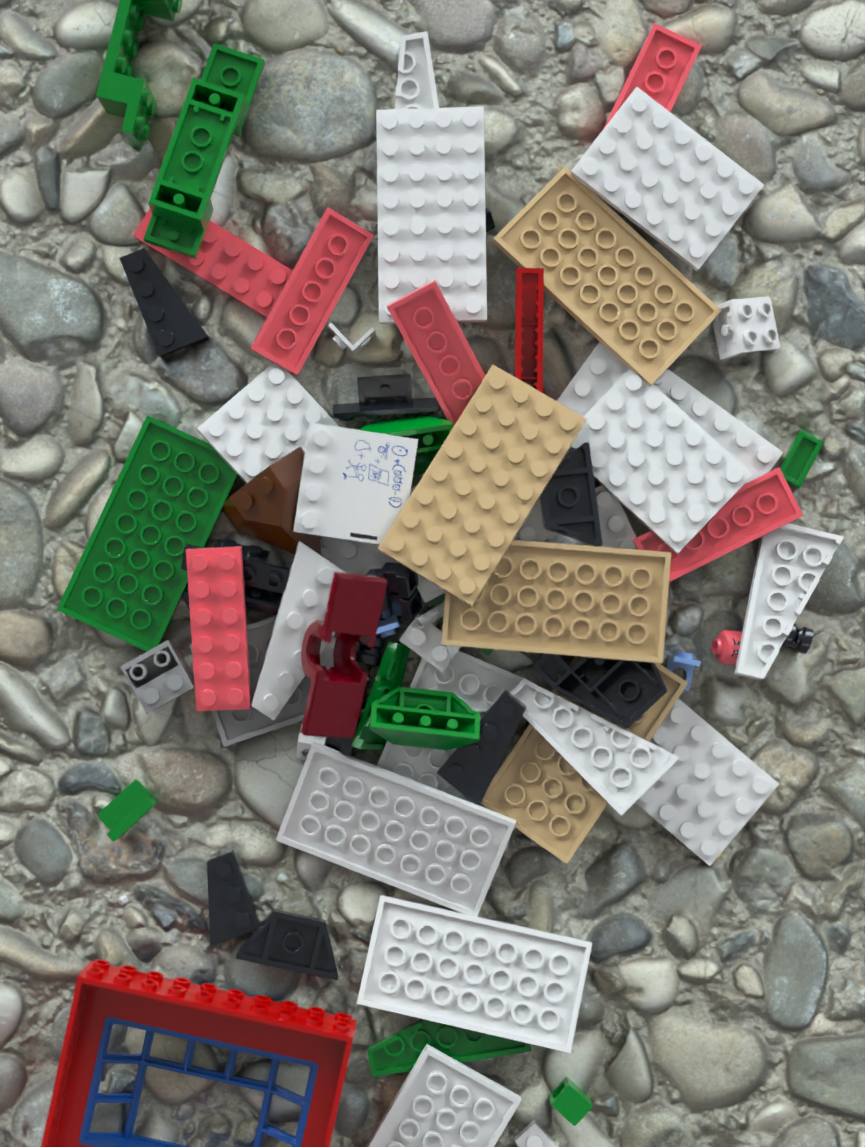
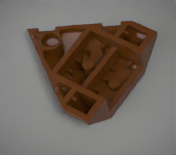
[222,447,323,556]

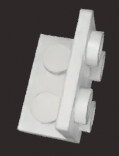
[712,297,780,360]

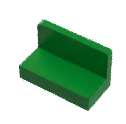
[98,779,158,842]

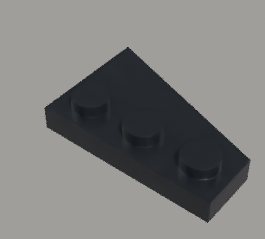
[207,850,261,947]

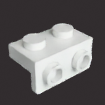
[399,614,461,672]

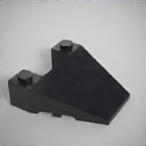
[532,653,668,729]

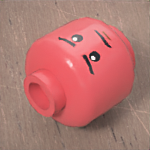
[711,630,742,666]

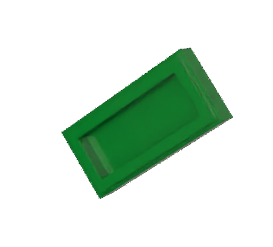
[779,429,824,489]

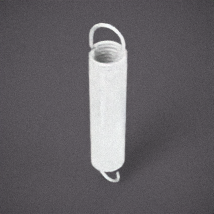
[409,601,445,630]

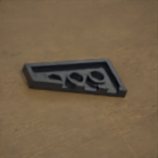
[120,248,209,358]
[437,689,526,806]

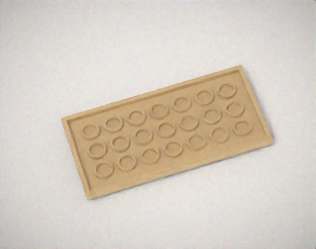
[492,166,722,387]
[378,365,587,607]
[441,540,671,663]
[481,656,689,864]

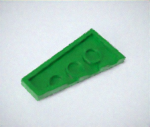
[352,641,410,750]

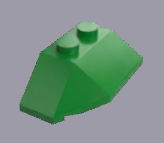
[359,415,454,475]
[369,686,480,750]

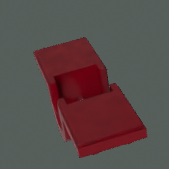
[301,572,388,739]

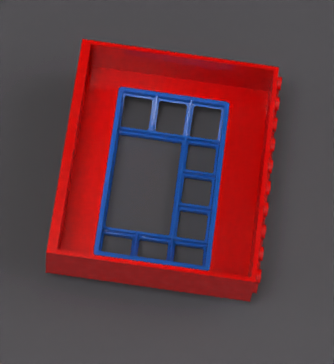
[41,959,357,1147]

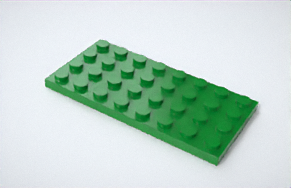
[56,415,239,652]

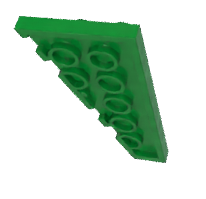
[367,1019,531,1077]

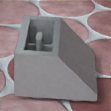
[121,640,195,714]

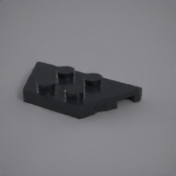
[540,442,603,547]
[236,909,338,980]

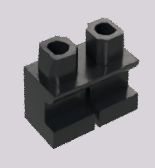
[365,562,422,622]

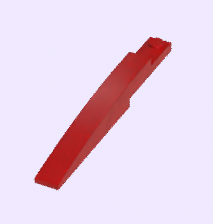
[514,268,544,393]

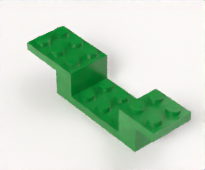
[96,0,182,149]
[144,43,265,259]

